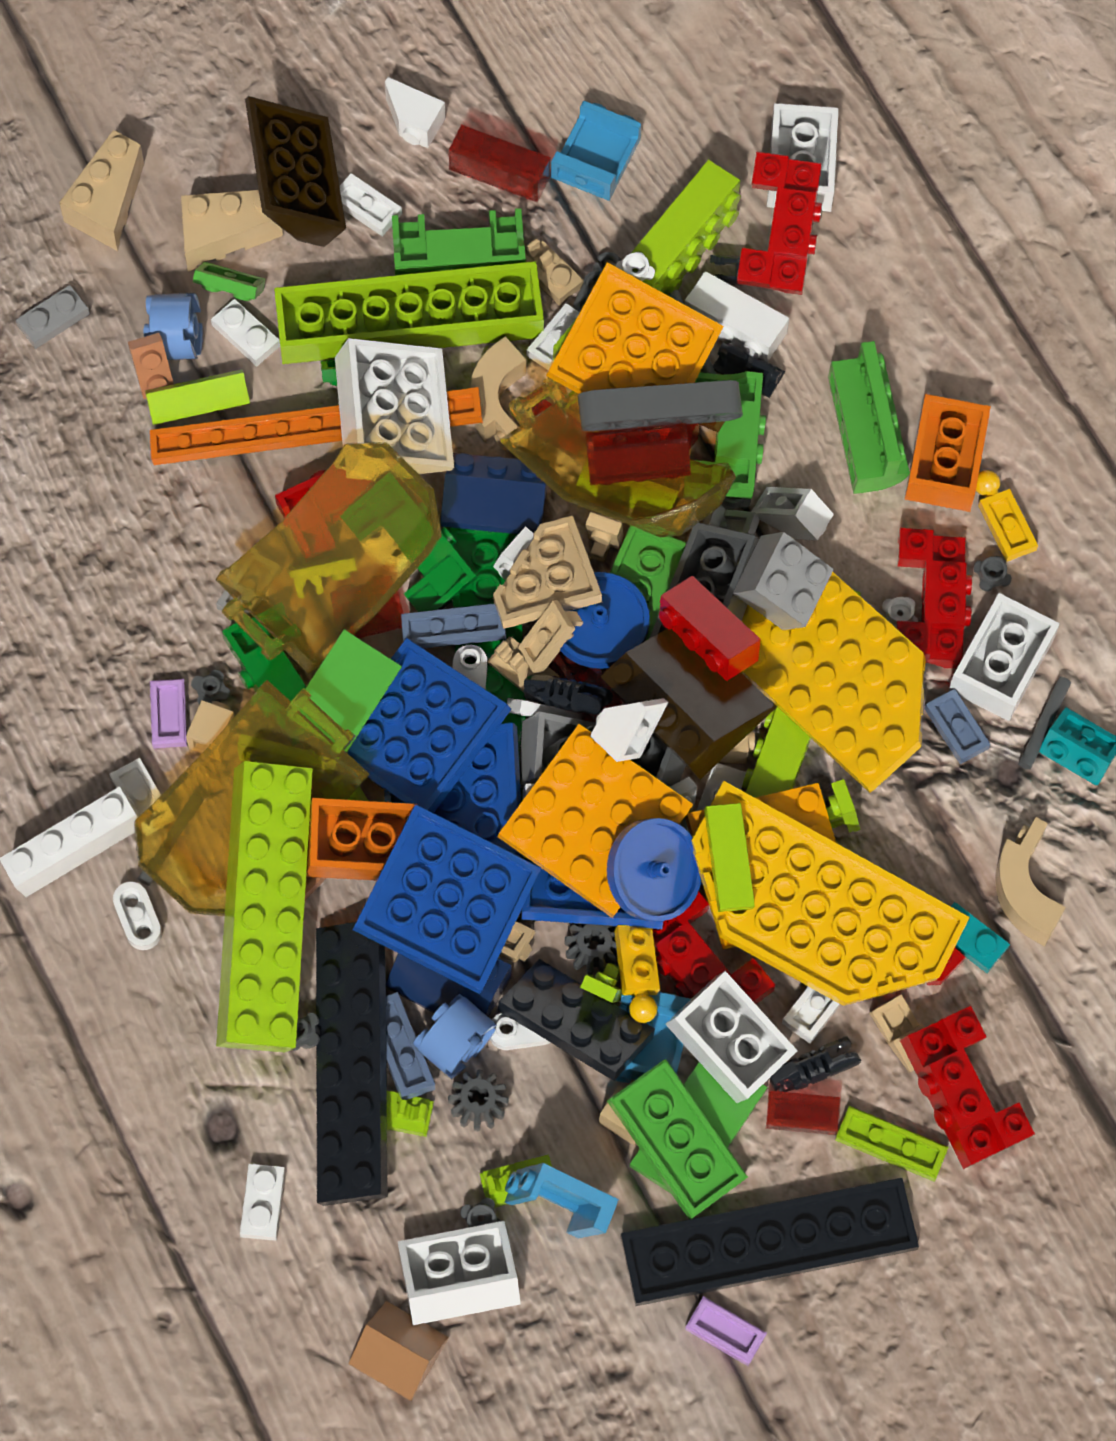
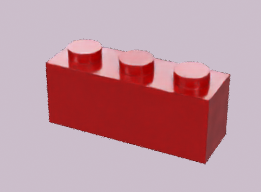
[659,576,761,681]

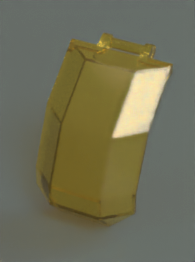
[500,377,736,538]
[215,442,442,674]
[134,680,369,916]

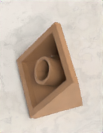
[348,1301,449,1401]

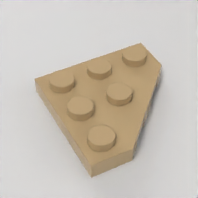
[493,515,602,629]

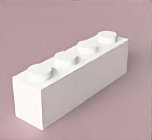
[0,786,146,897]

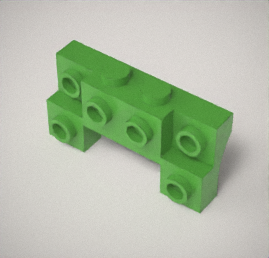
[392,208,526,276]
[684,371,766,501]

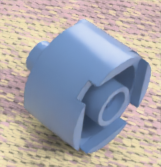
[143,293,203,360]
[413,994,497,1079]

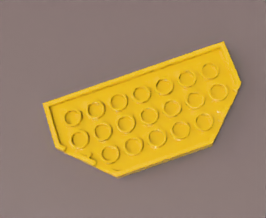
[741,572,926,793]
[691,781,970,1006]

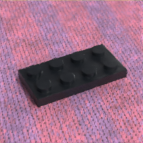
[497,959,655,1081]

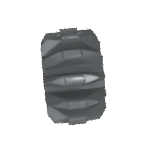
[564,924,618,975]
[448,1069,509,1132]

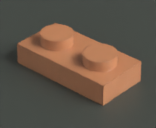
[128,333,174,399]

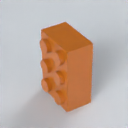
[905,394,991,512]
[306,798,417,881]

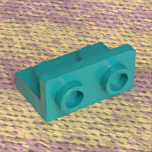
[1039,707,1116,785]

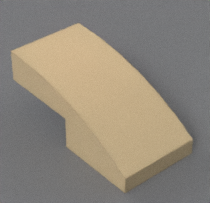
[869,994,925,1073]

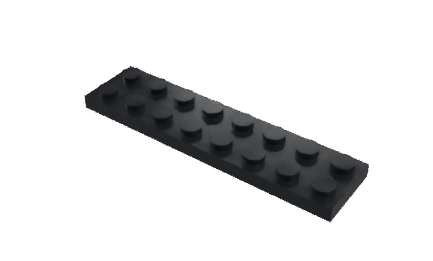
[316,922,388,1206]
[620,1178,919,1307]

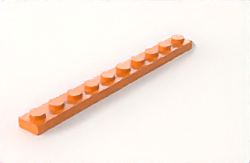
[150,387,483,465]

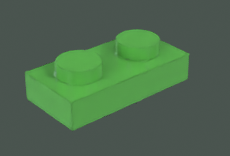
[193,262,266,301]

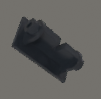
[713,343,785,398]

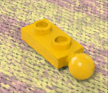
[976,470,1038,562]
[614,925,660,1023]

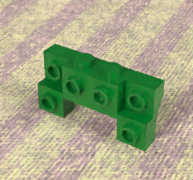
[340,471,477,612]
[222,603,314,746]

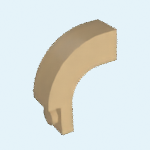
[470,336,526,458]
[995,817,1066,947]

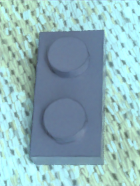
[924,689,991,764]

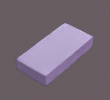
[150,679,187,749]
[685,1296,767,1366]

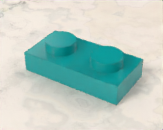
[951,901,1010,974]

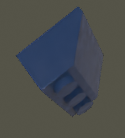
[440,453,549,534]
[386,953,511,1017]

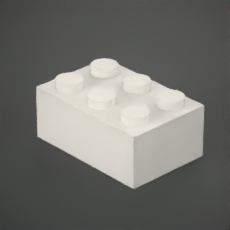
[767,103,838,212]
[948,593,1060,721]
[665,971,797,1103]

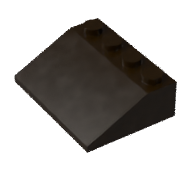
[245,96,346,247]
[600,629,776,780]

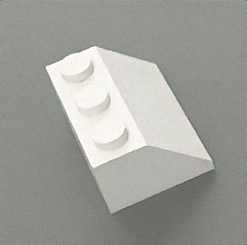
[397,1221,520,1325]

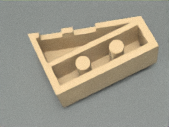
[59,130,144,251]
[181,190,283,272]

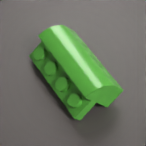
[828,341,910,494]

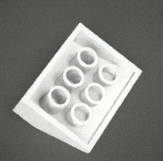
[335,338,454,479]

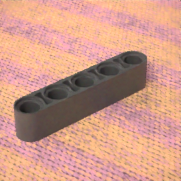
[578,380,743,431]

